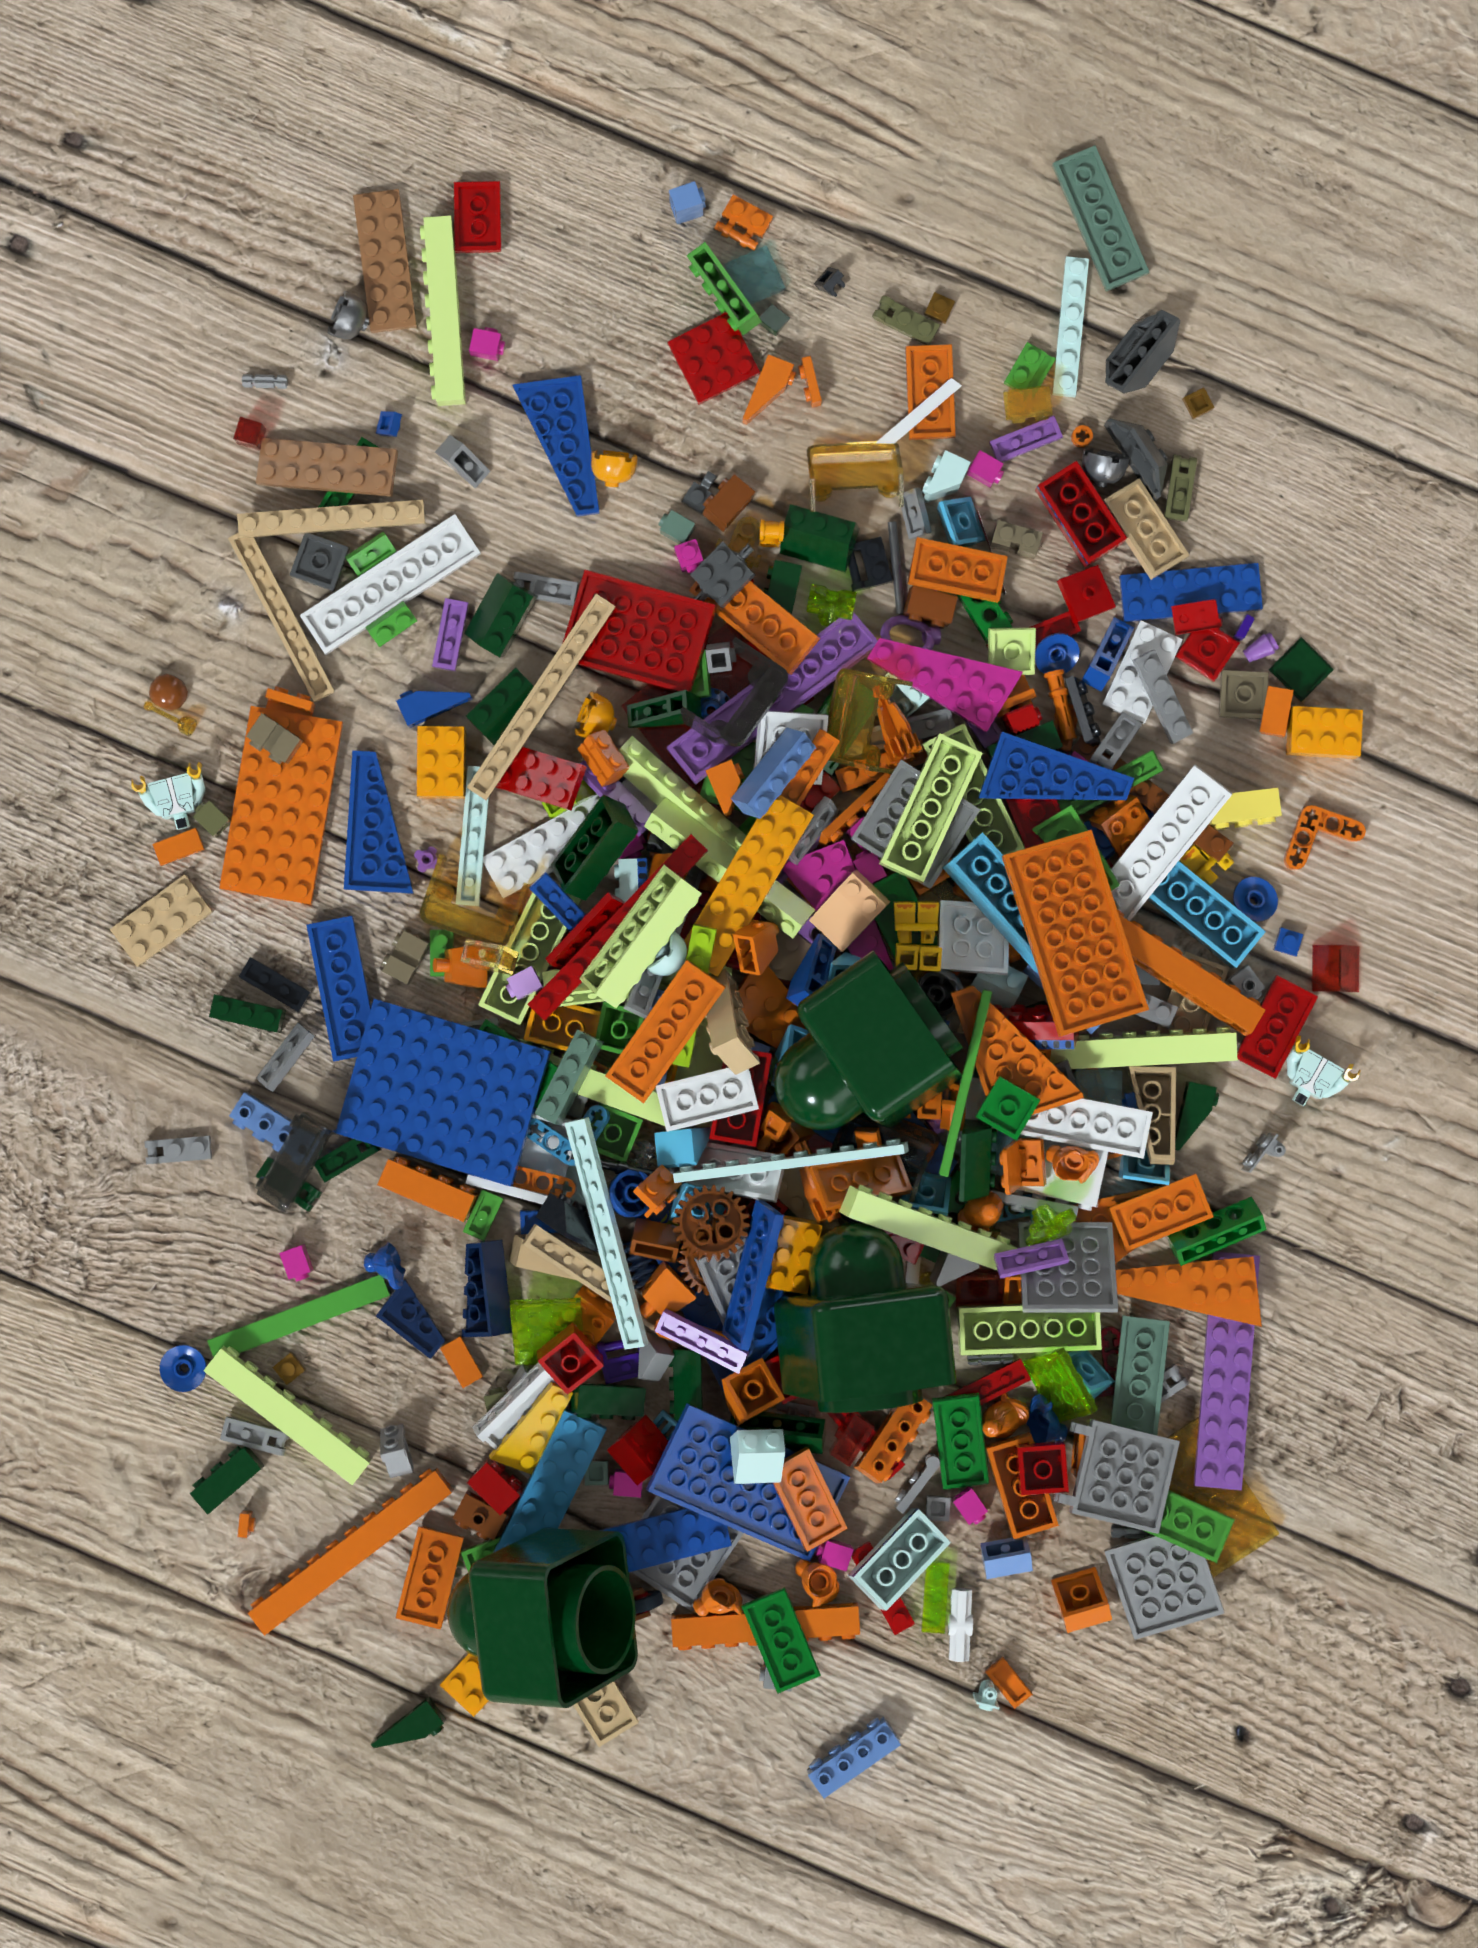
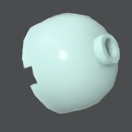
[646,931,687,976]

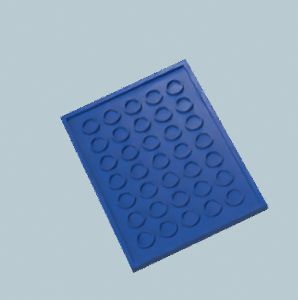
[335,999,551,1187]

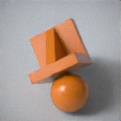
[940,1083,966,1131]

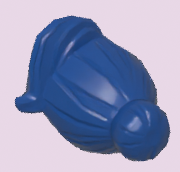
[364,1242,406,1290]
[1026,1393,1068,1443]

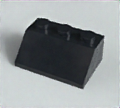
[536,1193,599,1253]

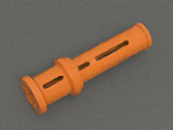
[1043,669,1077,741]

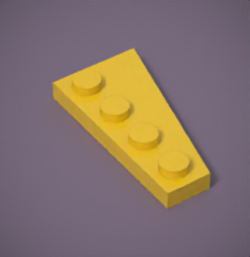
[489,1382,573,1475]

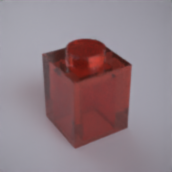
[233,417,266,451]

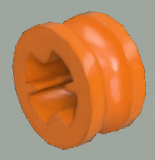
[1071,425,1093,448]

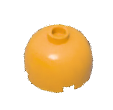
[591,450,638,487]
[575,692,617,738]

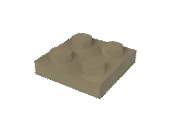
[1219,670,1269,719]

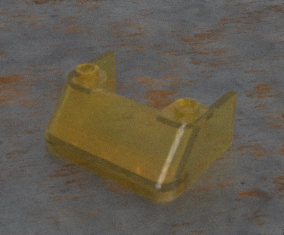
[807,441,904,512]
[827,668,913,774]
[420,854,530,948]

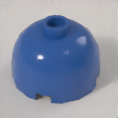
[608,1170,649,1217]

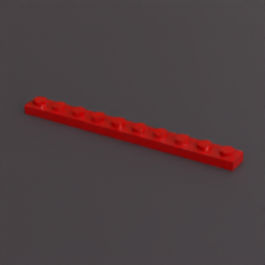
[527,834,708,1021]

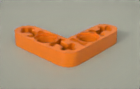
[1284,805,1366,870]

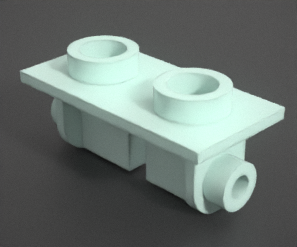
[973,1680,1000,1711]

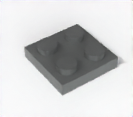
[290,533,350,592]

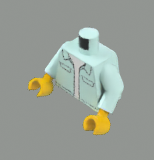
[131,762,206,830]
[1286,1036,1361,1106]

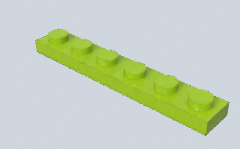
[672,924,717,1068]

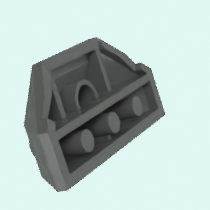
[1105,310,1180,394]
[1104,418,1168,502]

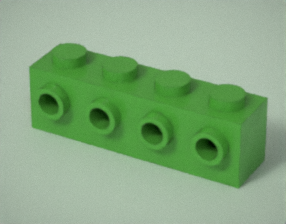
[686,242,762,335]

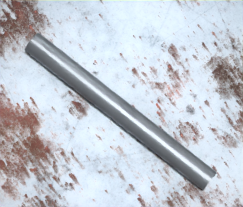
[888,521,905,615]

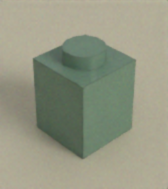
[658,510,696,544]

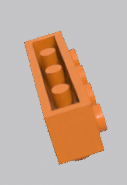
[854,1398,932,1483]

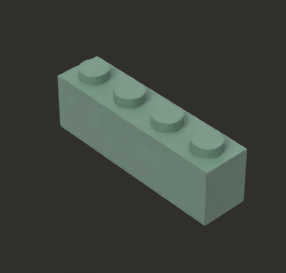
[534,1029,604,1125]

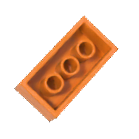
[377,1155,479,1222]
[985,1432,1059,1539]

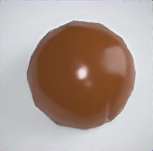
[149,674,188,711]

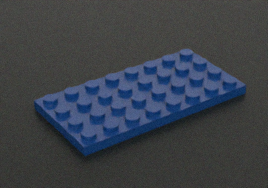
[646,1403,850,1562]

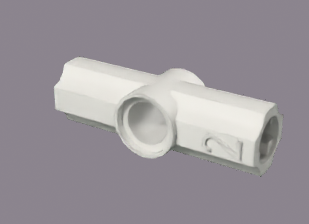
[948,1588,973,1662]

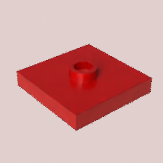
[1057,565,1116,624]
[1175,629,1240,682]

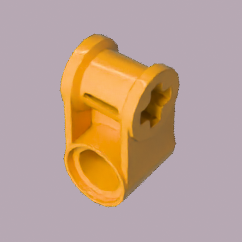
[759,519,784,548]

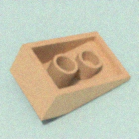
[809,870,890,952]

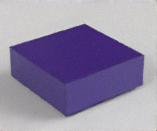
[1232,614,1255,641]

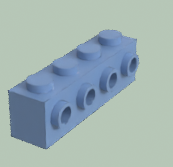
[731,728,816,819]
[229,1092,326,1167]
[807,1717,901,1798]

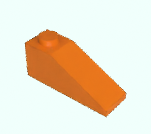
[743,354,796,425]

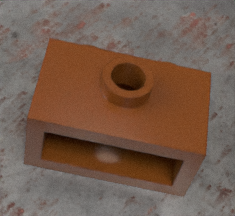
[702,474,755,532]
[903,585,958,629]
[629,1218,680,1263]
[453,1490,508,1541]

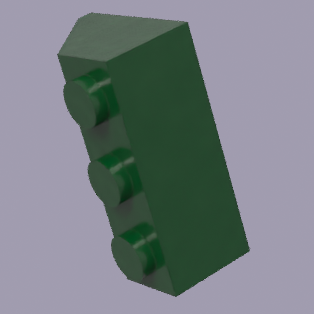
[780,504,860,573]
[464,573,538,658]
[466,667,534,746]
[959,1119,997,1202]
[669,1347,703,1420]

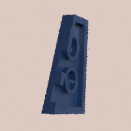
[376,1279,446,1359]

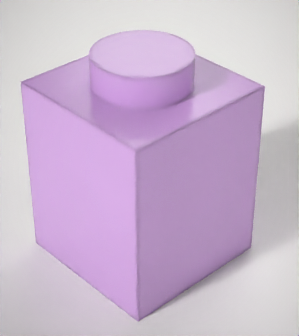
[505,966,544,1000]

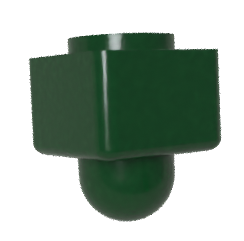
[774,950,963,1130]
[774,1222,957,1413]
[447,1528,638,1708]

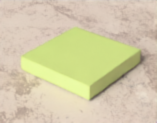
[988,627,1036,675]

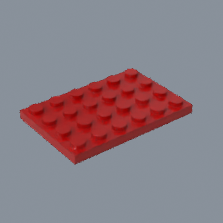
[562,570,717,692]

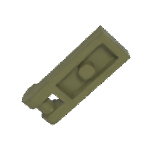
[872,295,940,345]
[1164,454,1197,522]

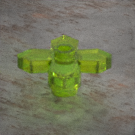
[806,584,857,627]
[1025,1204,1076,1246]

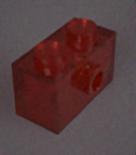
[829,1412,875,1467]

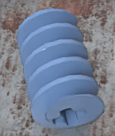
[623,1241,657,1289]

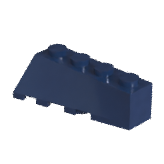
[462,1239,513,1337]

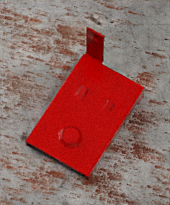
[1171,599,1223,635]

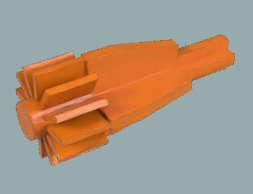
[872,684,923,765]
[794,1140,842,1223]

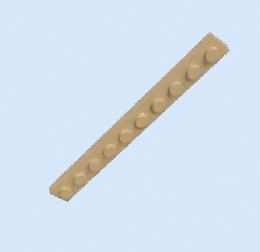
[467,594,616,801]

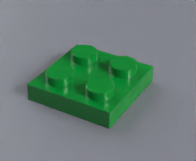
[975,1075,1040,1141]

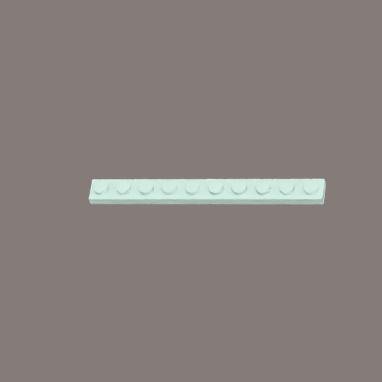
[565,1117,649,1350]
[673,1139,909,1183]

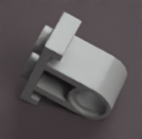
[380,1424,414,1478]

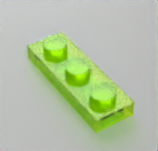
[921,1561,950,1634]

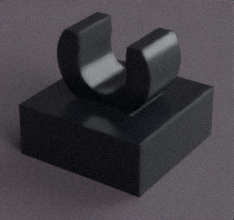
[814,267,845,297]

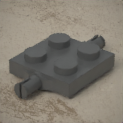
[690,541,756,608]

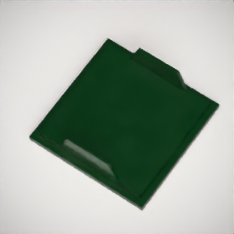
[1269,637,1334,702]

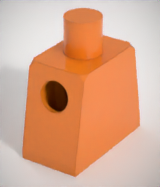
[733,920,779,976]
[433,943,488,988]
[639,1261,696,1319]

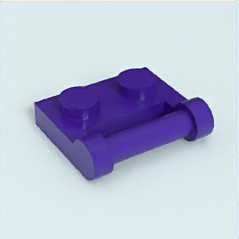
[597,1339,639,1384]

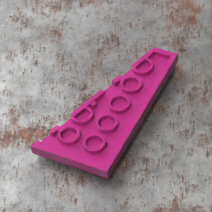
[867,638,1023,732]
[782,840,894,971]

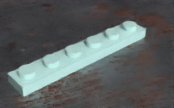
[1052,256,1089,397]
[456,766,489,907]

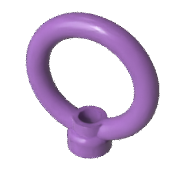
[880,615,941,650]

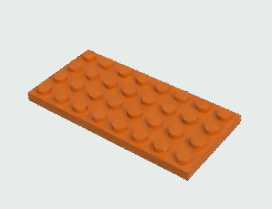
[219,706,343,905]
[1002,830,1149,1037]

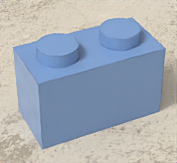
[669,181,706,225]
[980,1536,1033,1579]

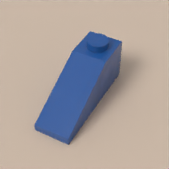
[1081,617,1135,692]
[396,690,473,728]
[786,933,837,1006]

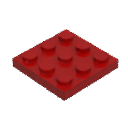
[667,312,760,405]

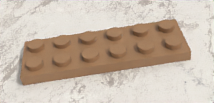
[353,189,417,333]
[256,438,398,497]

